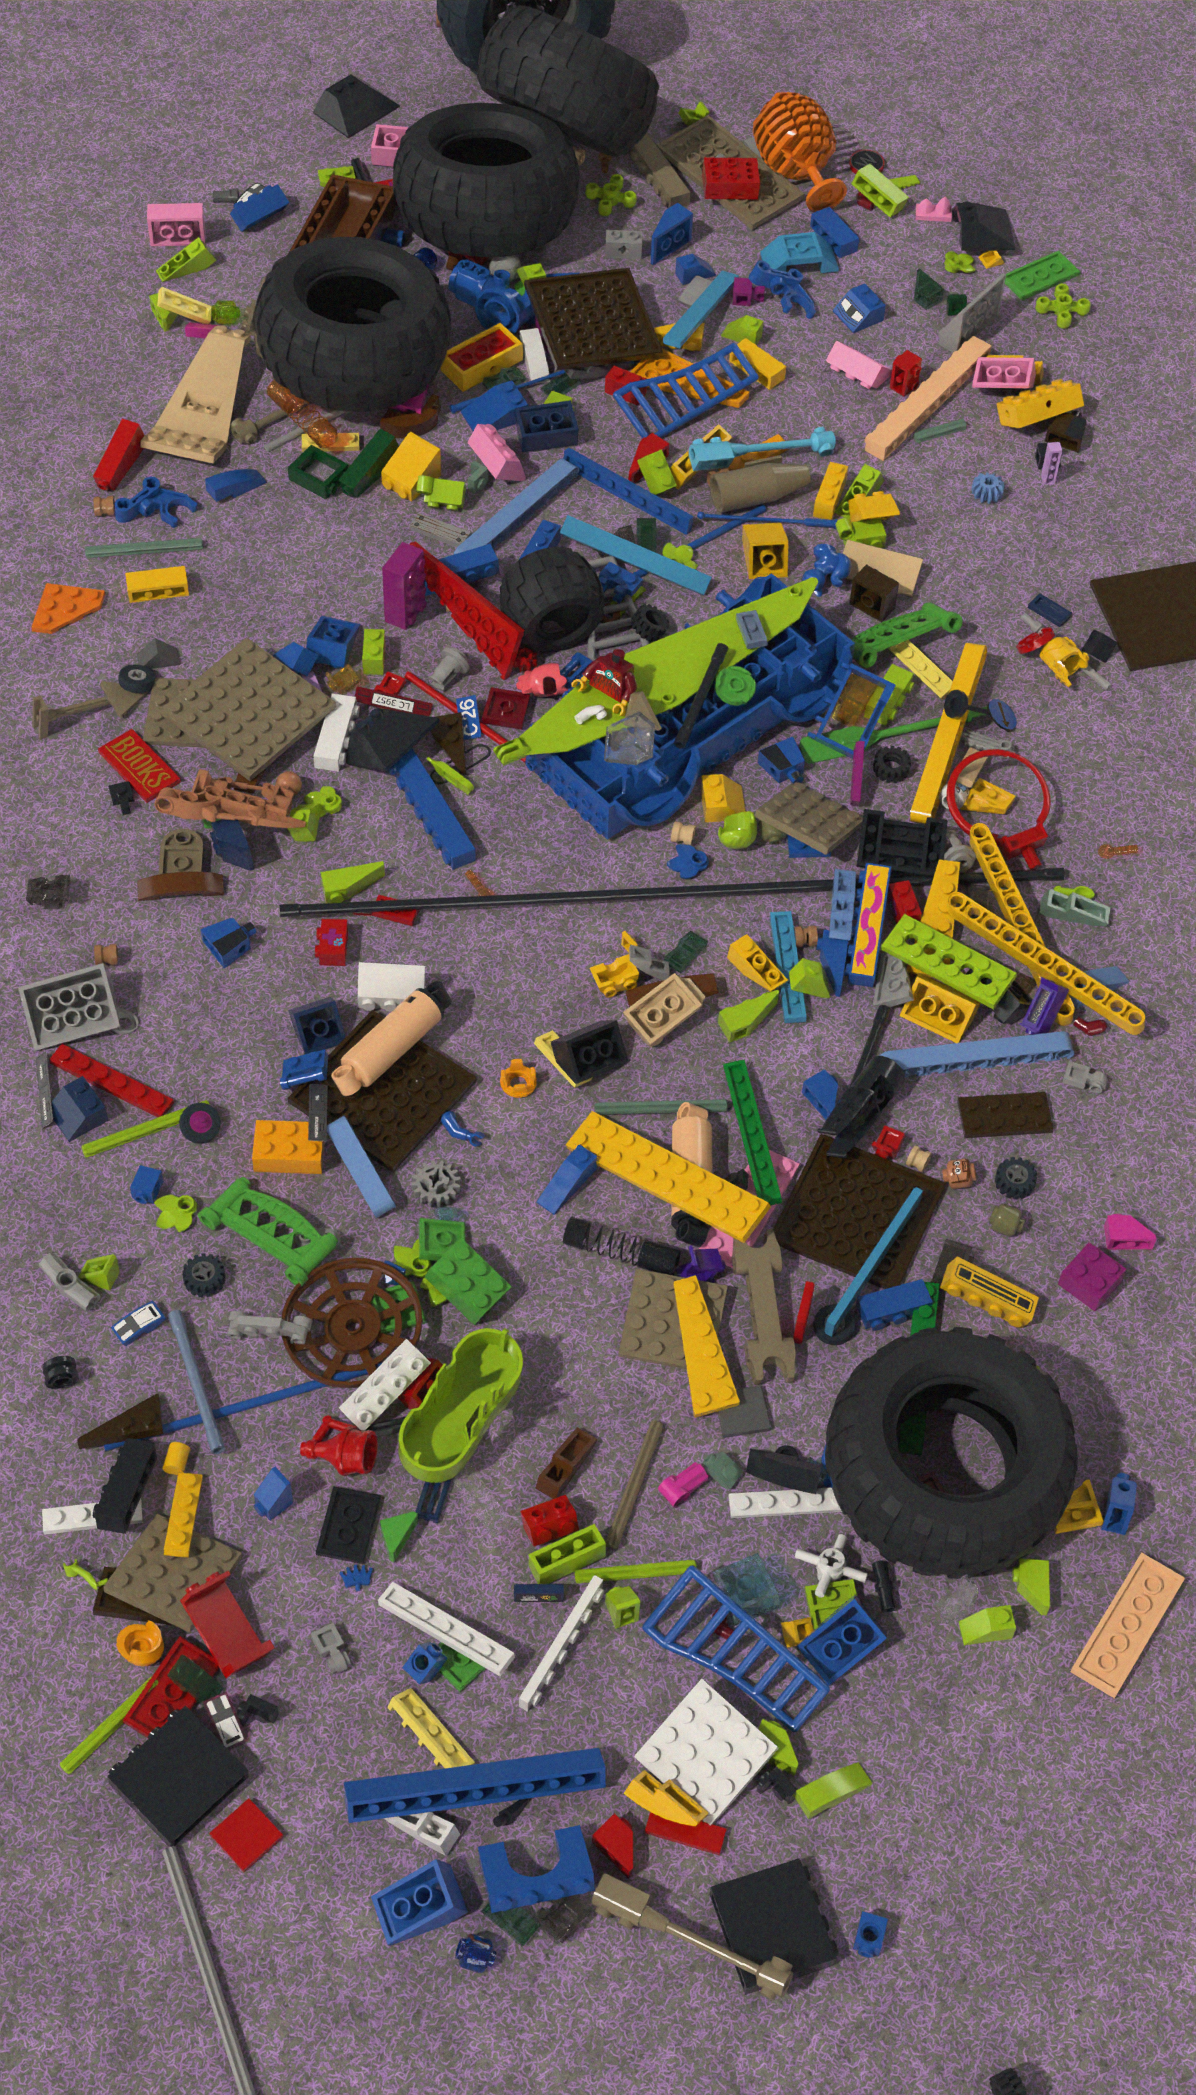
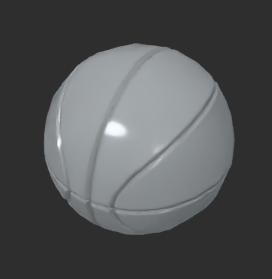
[489,255,522,283]

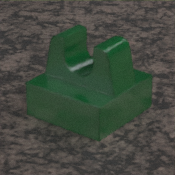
[947,293,967,316]

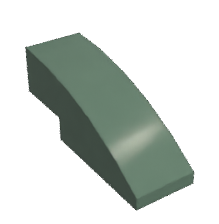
[1039,889,1110,926]

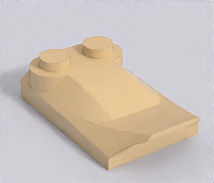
[623,973,705,1047]

